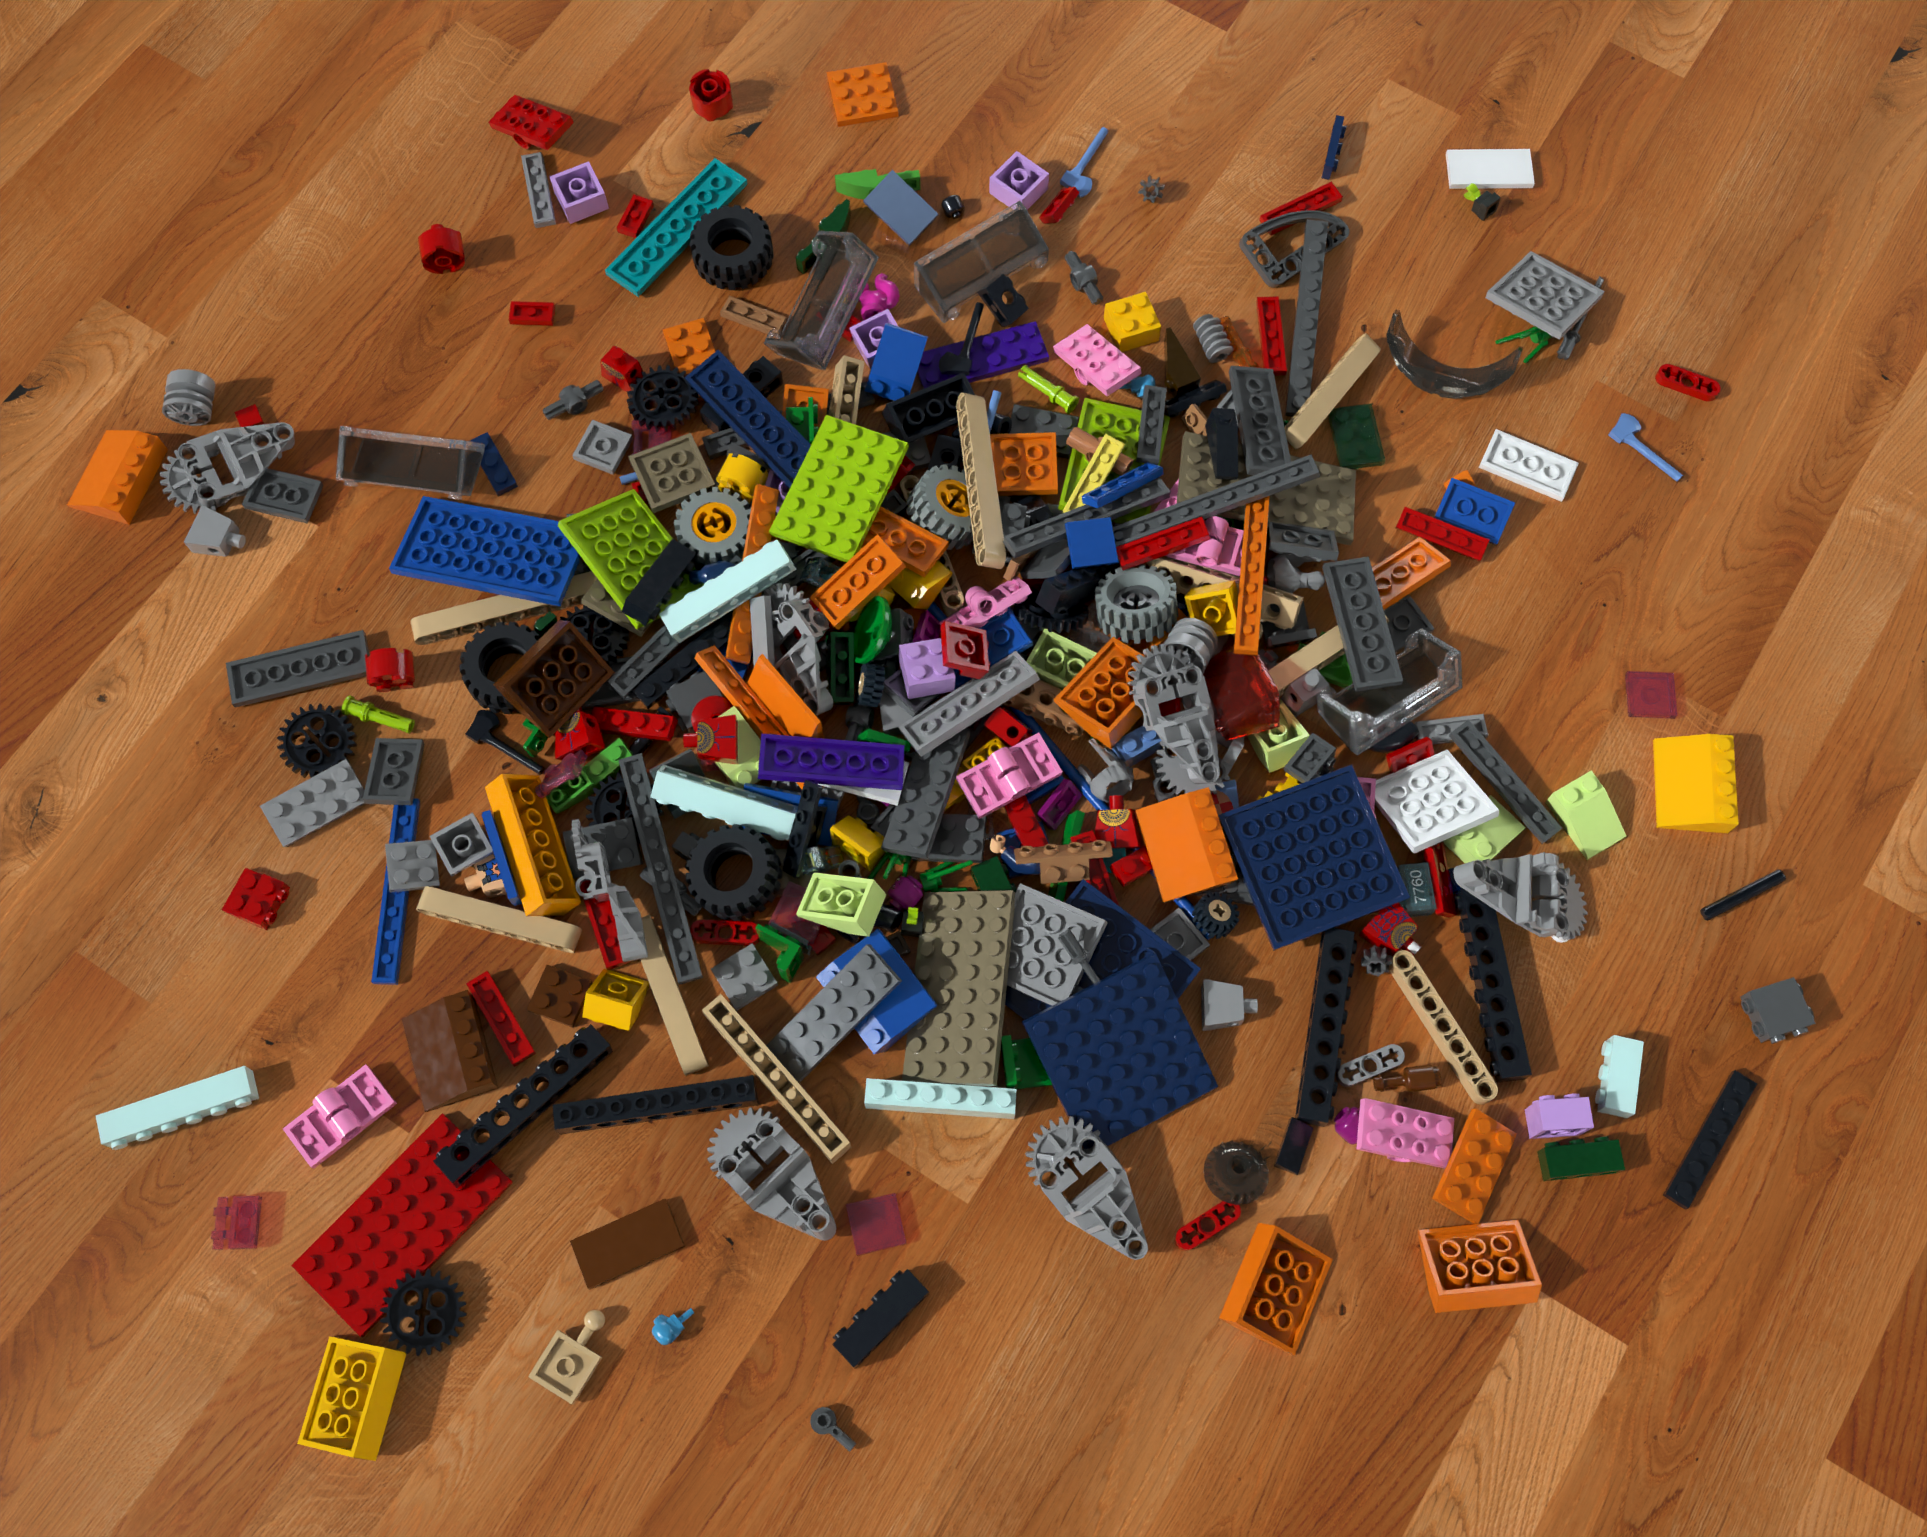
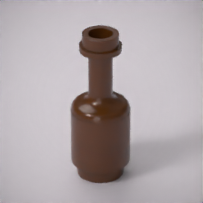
[1373,1064,1441,1092]

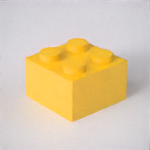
[1104,292,1161,352]

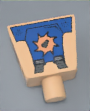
[464,853,507,898]

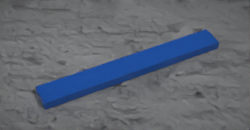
[371,798,420,985]

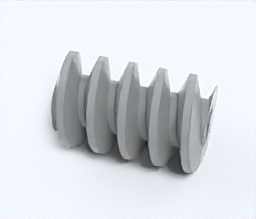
[1193,314,1234,363]

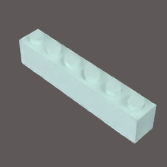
[659,540,797,643]
[651,765,798,840]
[96,1066,259,1150]
[864,1078,1017,1119]

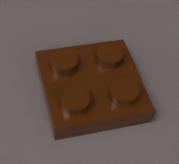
[527,965,593,1028]

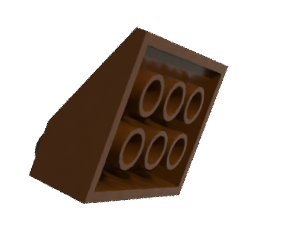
[493,620,615,738]
[402,990,498,1112]

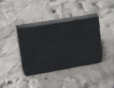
[1274,1117,1313,1175]

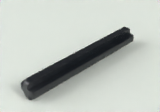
[1700,869,1786,921]

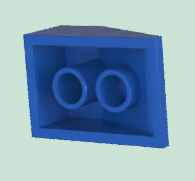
[865,323,928,401]

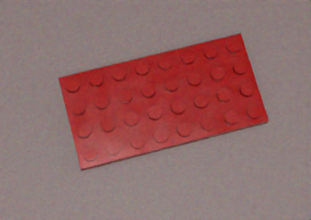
[291,1113,513,1338]

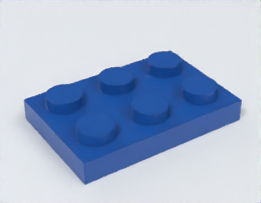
[1434,478,1515,545]

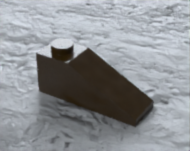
[1164,327,1201,397]

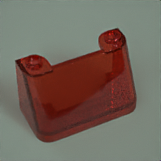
[1203,642,1280,741]

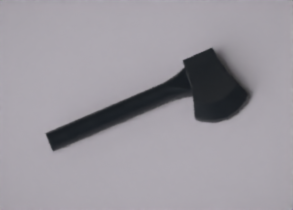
[939,302,984,376]
[465,710,545,775]

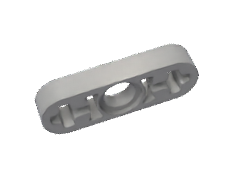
[1336,1044,1405,1087]

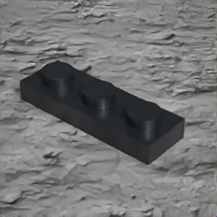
[1164,380,1227,417]

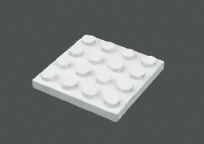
[1375,750,1499,854]

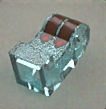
[802,845,844,876]

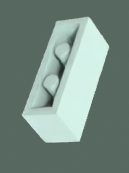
[1595,1035,1644,1118]

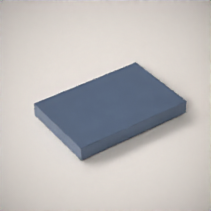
[863,170,938,246]

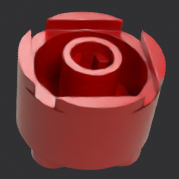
[689,69,733,122]
[418,224,465,274]
[365,648,415,692]

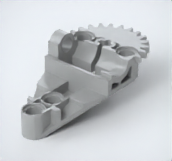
[160,422,295,514]
[762,583,833,716]
[1128,644,1220,784]
[1155,673,1248,795]
[571,819,648,962]
[1453,852,1588,940]
[707,1108,837,1241]
[1025,1116,1148,1260]

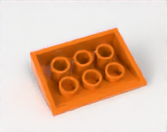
[67,430,168,525]
[1054,637,1149,749]
[747,654,824,739]
[1135,787,1238,903]
[1418,1220,1542,1313]
[1219,1223,1333,1356]

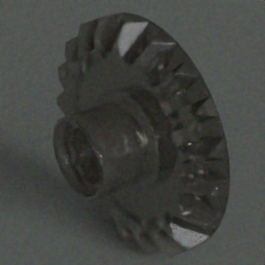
[1203,1140,1269,1205]

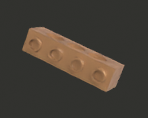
[1003,680,1084,737]

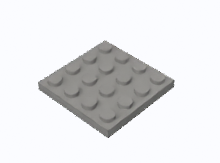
[1485,251,1605,340]
[1007,883,1108,1006]

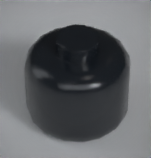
[941,195,965,219]

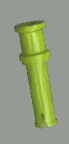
[1018,365,1079,414]
[342,695,415,734]

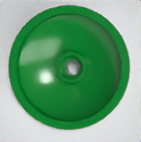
[853,596,892,664]

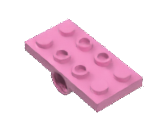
[1053,324,1142,396]
[1165,516,1244,576]
[939,576,1032,628]
[956,733,1063,819]
[283,1064,397,1169]
[1356,1098,1454,1169]

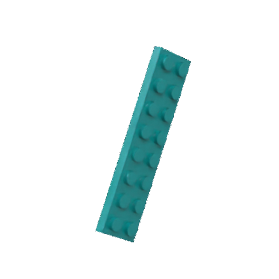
[605,158,748,297]

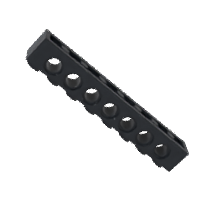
[1454,888,1532,1083]
[1295,928,1357,1127]
[433,1024,613,1188]
[553,1075,759,1135]

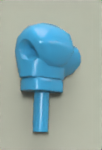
[1119,374,1155,398]
[652,1308,694,1345]

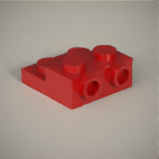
[941,621,990,680]
[221,867,290,930]

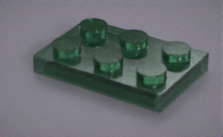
[1328,404,1386,469]

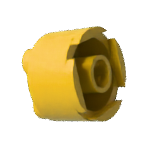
[716,453,769,504]

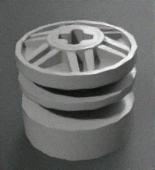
[162,369,216,426]
[1164,618,1218,680]

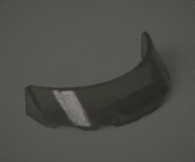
[1386,309,1523,399]

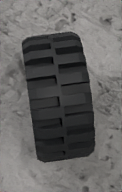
[690,205,774,290]
[459,622,541,714]
[685,824,782,921]

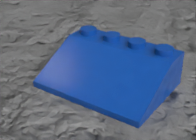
[816,929,938,1054]

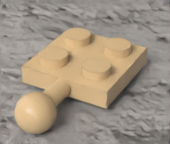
[528,1310,605,1405]

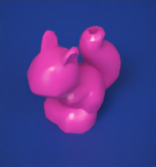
[844,269,900,321]

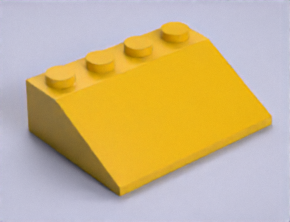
[1653,734,1738,834]
[297,1336,406,1461]

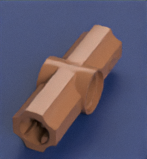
[1066,427,1133,476]

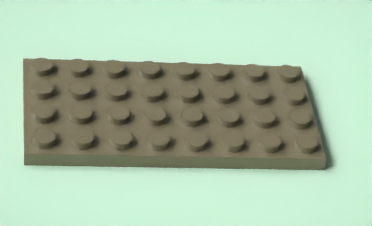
[1176,431,1356,545]
[902,890,1015,1086]

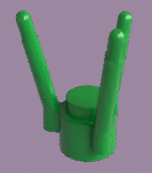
[1495,326,1552,363]
[867,852,911,879]
[920,860,973,892]

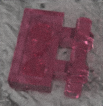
[211,1196,262,1250]

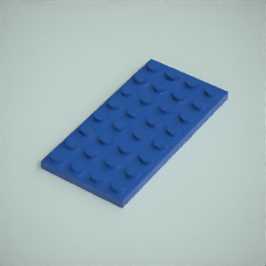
[389,496,581,607]

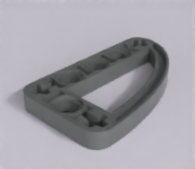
[1239,210,1350,288]

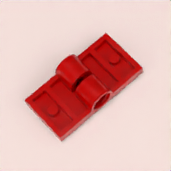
[488,95,574,151]

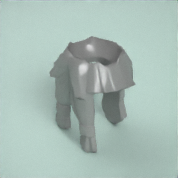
[1266,553,1325,593]
[1077,739,1134,803]

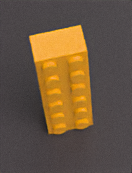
[485,774,581,916]

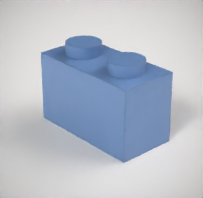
[1111,726,1163,768]

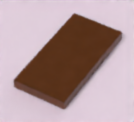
[570,1199,685,1290]

